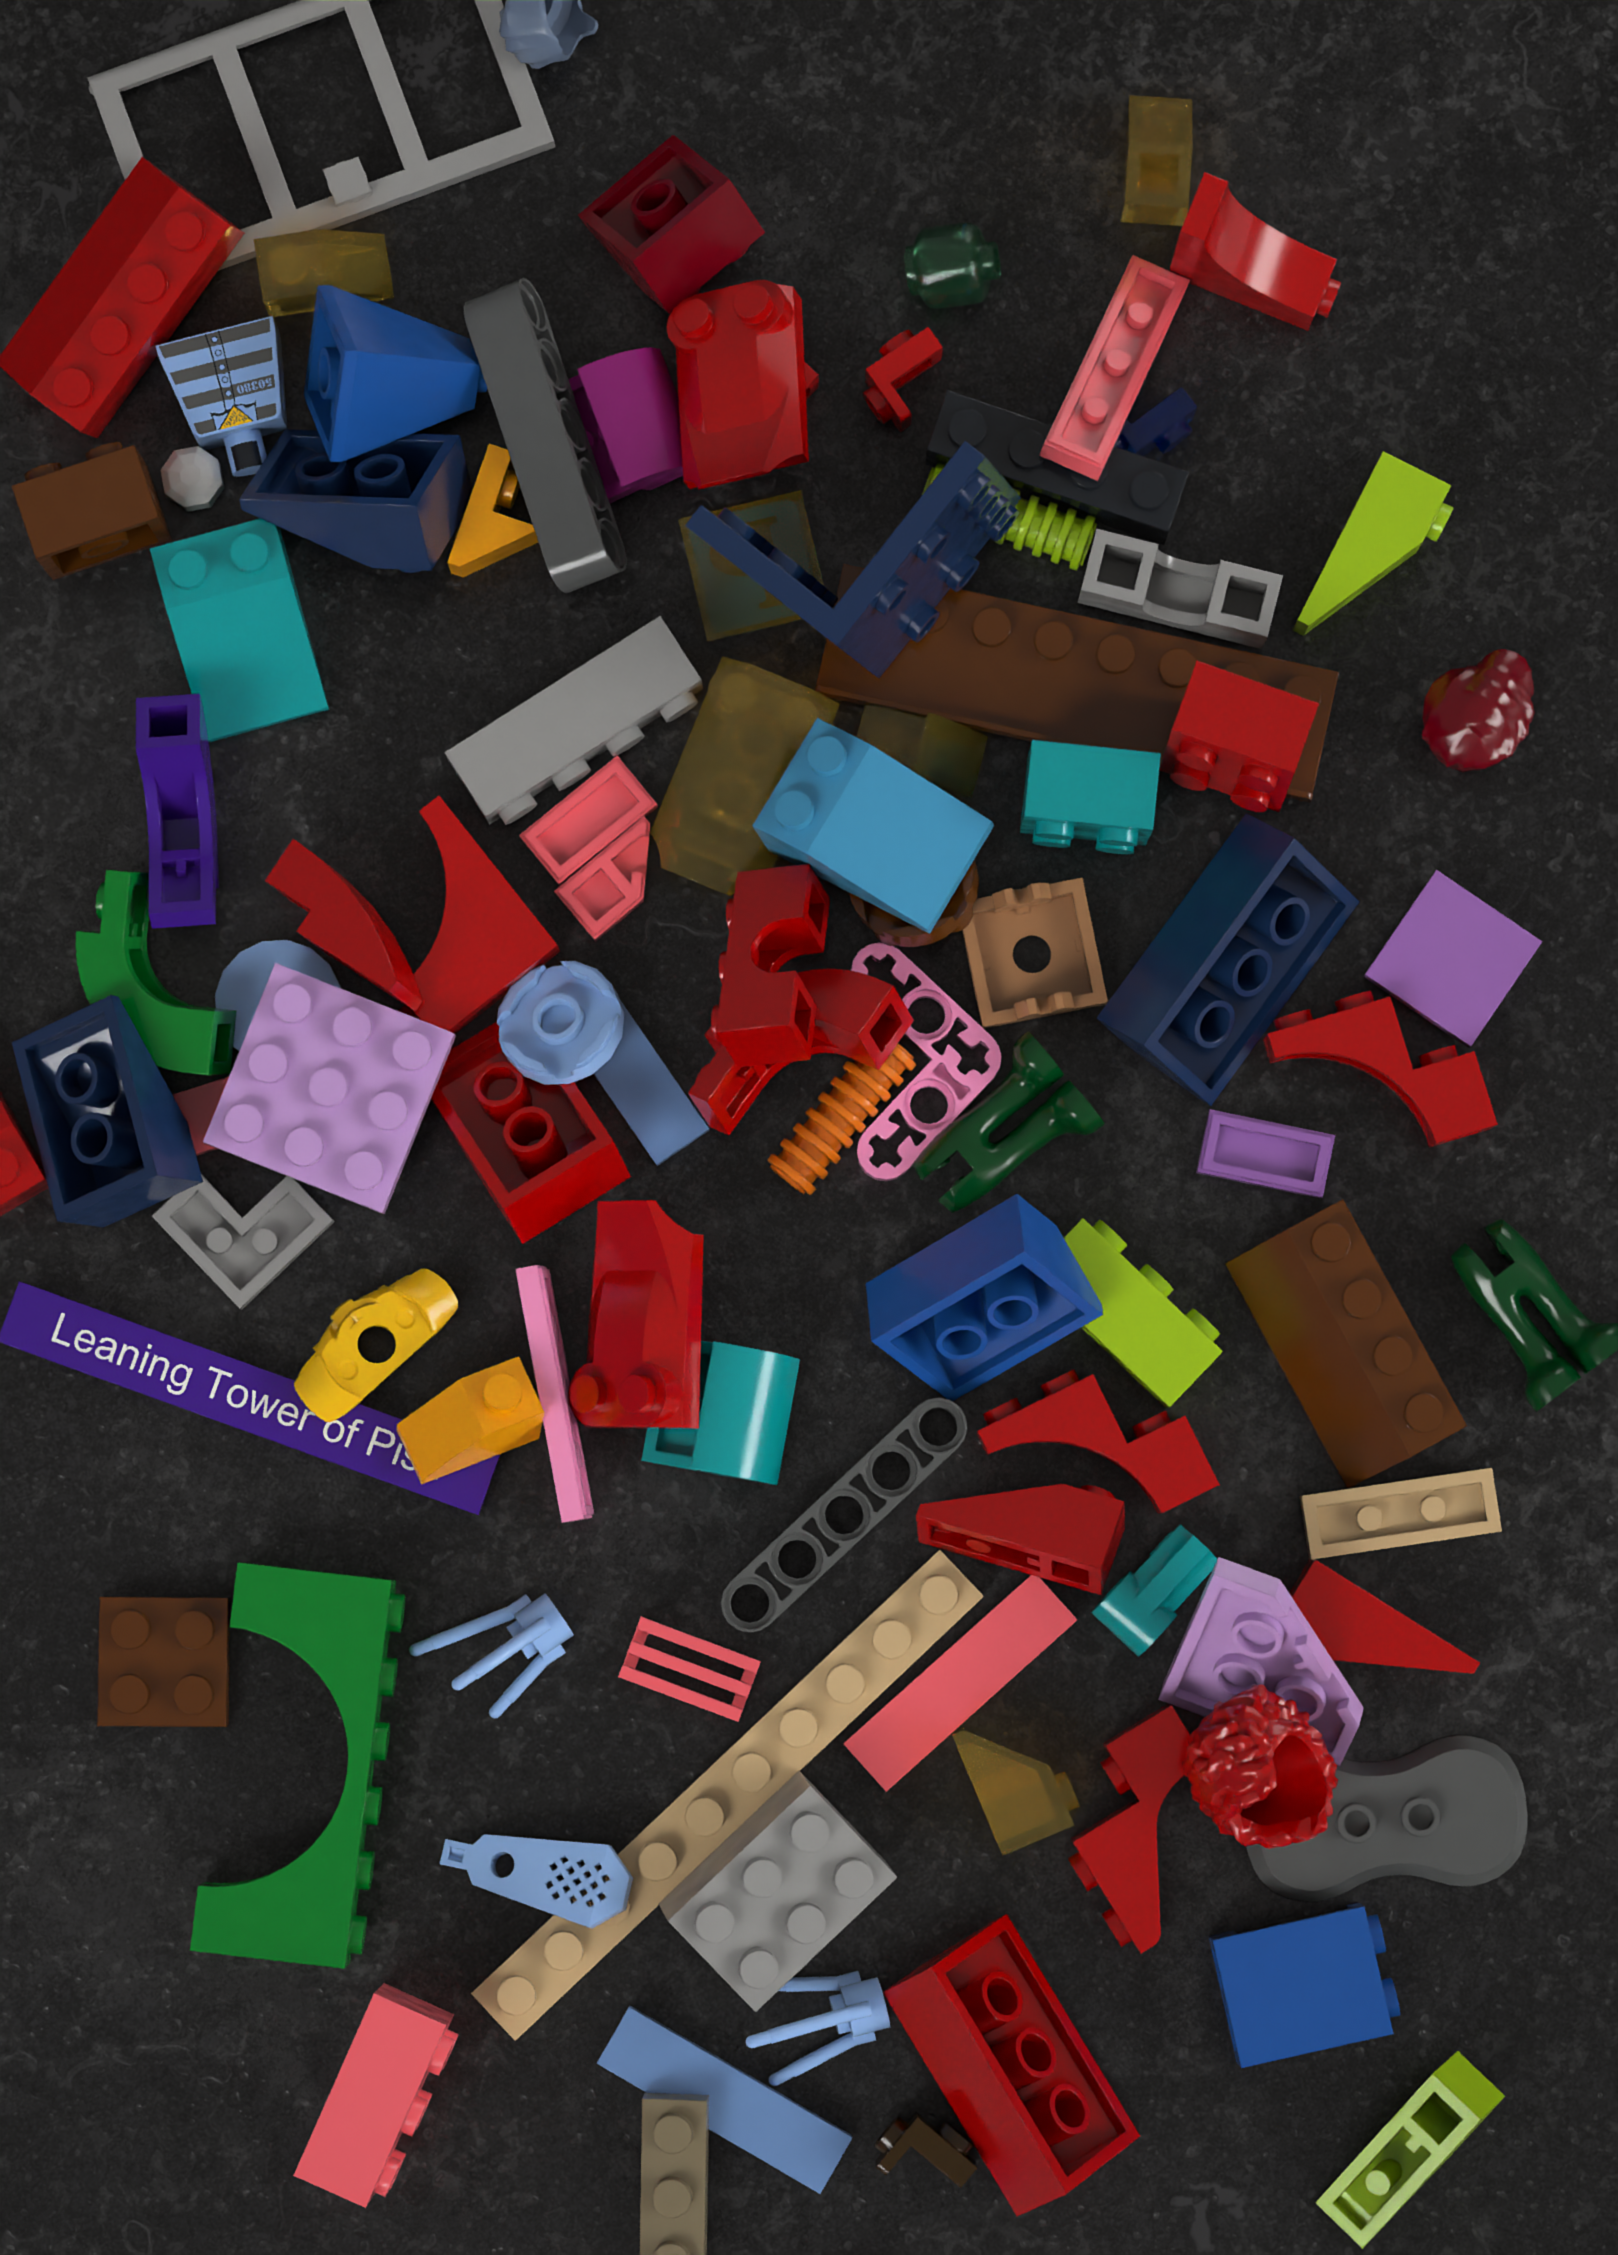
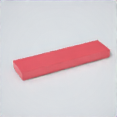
[1039,255,1190,481]
[843,1575,1077,1792]

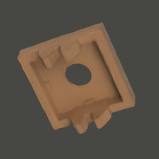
[962,878,1108,1029]

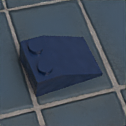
[239,429,472,573]
[12,995,203,1227]

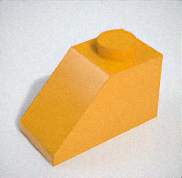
[396,1356,545,1485]

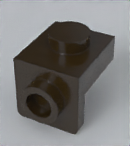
[874,2111,977,2188]

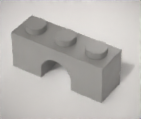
[1078,529,1283,649]

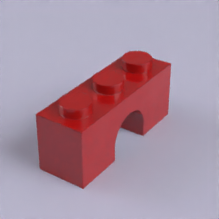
[711,864,830,1067]

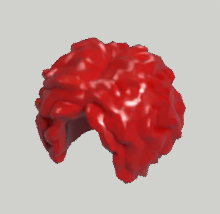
[1182,1684,1338,1849]

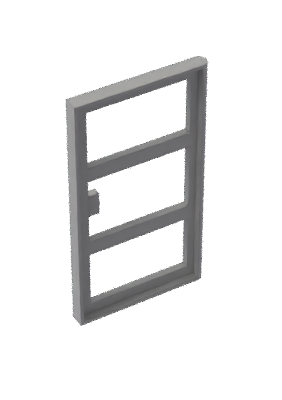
[87,0,555,271]

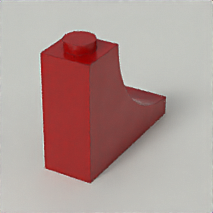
[1169,172,1342,331]
[397,796,560,1034]

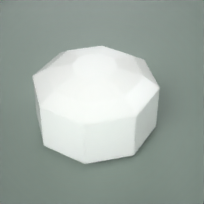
[160,446,225,512]

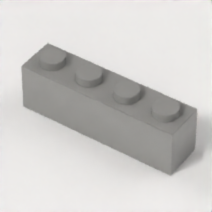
[445,616,703,825]

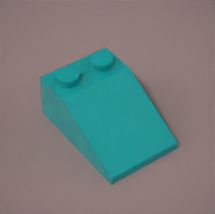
[150,518,329,742]

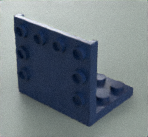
[685,441,1021,678]

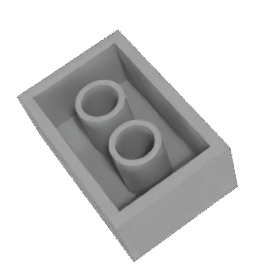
[659,1771,897,2012]

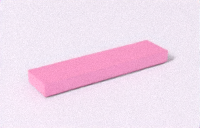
[515,1265,594,1523]

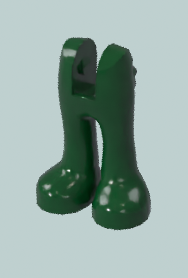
[912,1031,1105,1213]
[1451,1219,1618,1412]

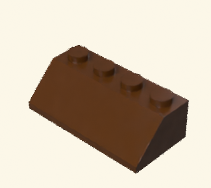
[1225,1199,1467,1488]

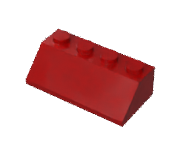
[0,157,245,438]
[883,1914,1140,2216]

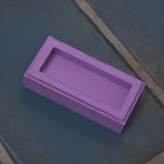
[1196,1109,1335,1199]

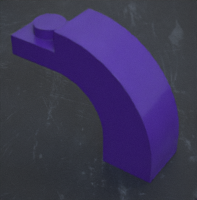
[136,694,219,929]

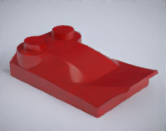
[666,280,809,490]
[568,1200,704,1429]

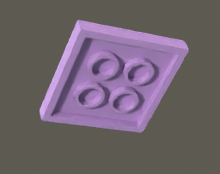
[203,963,456,1214]

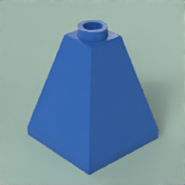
[303,285,487,462]

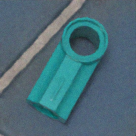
[1091,1524,1217,1657]

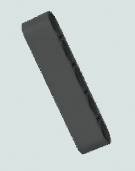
[464,278,627,594]
[721,1397,967,1633]

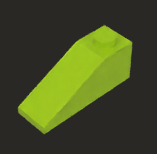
[1292,451,1454,636]
[1315,2051,1505,2249]

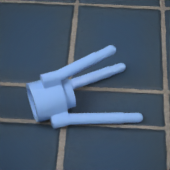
[409,1593,574,1718]
[746,1971,890,2086]

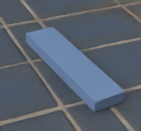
[597,2006,853,2194]

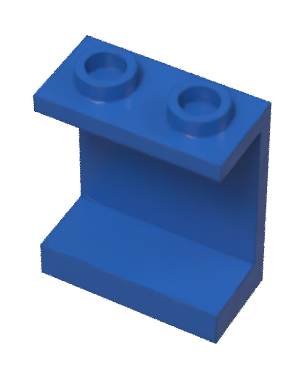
[1208,1902,1400,2068]

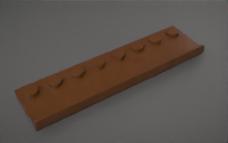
[815,564,1339,803]

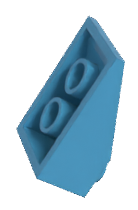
[752,718,994,934]

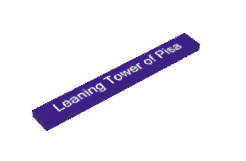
[0,1281,501,1515]

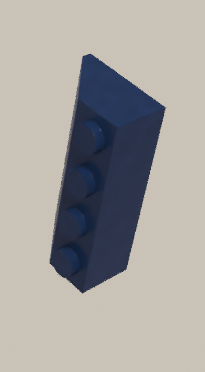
[1097,813,1359,1106]

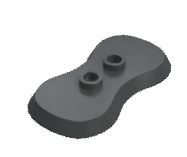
[1246,1735,1528,1902]

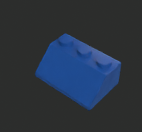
[866,1194,1103,1401]

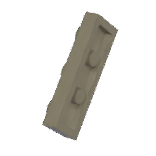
[640,2093,709,2255]

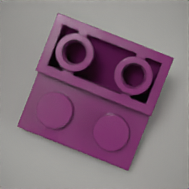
[568,347,683,503]

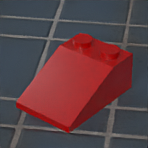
[431,1022,631,1244]

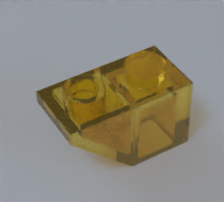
[1121,95,1193,226]

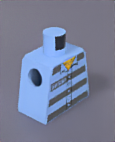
[156,316,287,477]

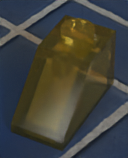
[253,229,395,317]
[951,1728,1080,1856]

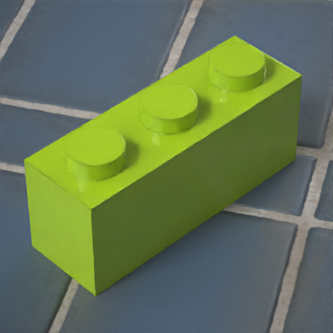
[1064,1218,1223,1409]

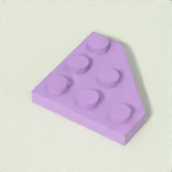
[1158,1557,1364,1766]

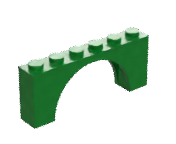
[190,1562,405,1969]

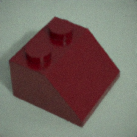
[578,135,765,313]

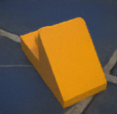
[447,443,538,577]

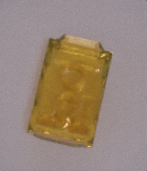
[650,656,840,896]

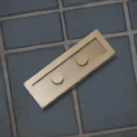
[1299,1468,1502,1560]

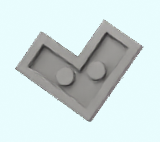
[152,1174,335,1309]

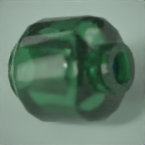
[905,222,1001,309]

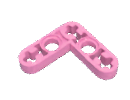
[851,942,1002,1181]

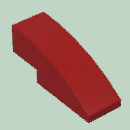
[265,838,422,1012]

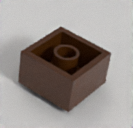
[12,442,173,580]

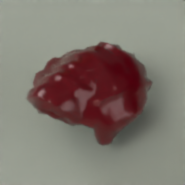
[1422,649,1534,772]

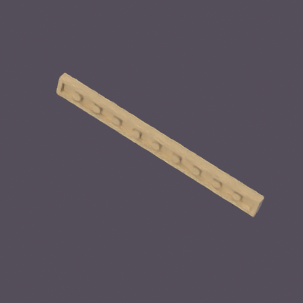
[471,1549,984,2041]

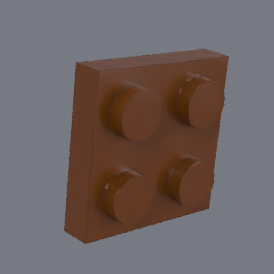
[97,1597,231,1727]

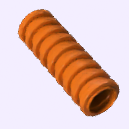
[768,1044,916,1195]

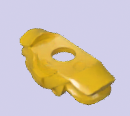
[294,1268,458,1422]

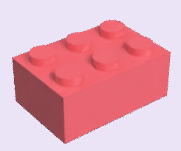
[293,1983,459,2208]

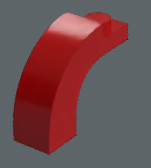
[688,969,914,1135]

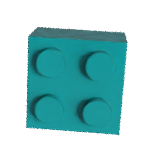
[1020,740,1161,854]

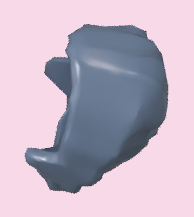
[499,0,598,69]

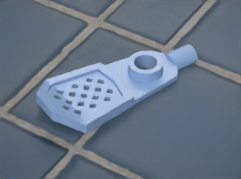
[440,1834,633,1929]

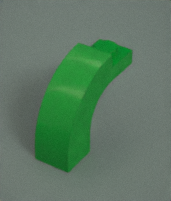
[76,870,237,1075]

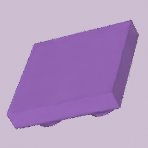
[1363,870,1542,1048]

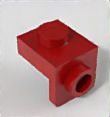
[862,327,943,432]

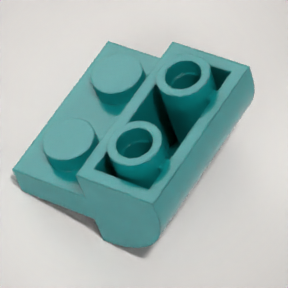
[641,1341,800,1485]

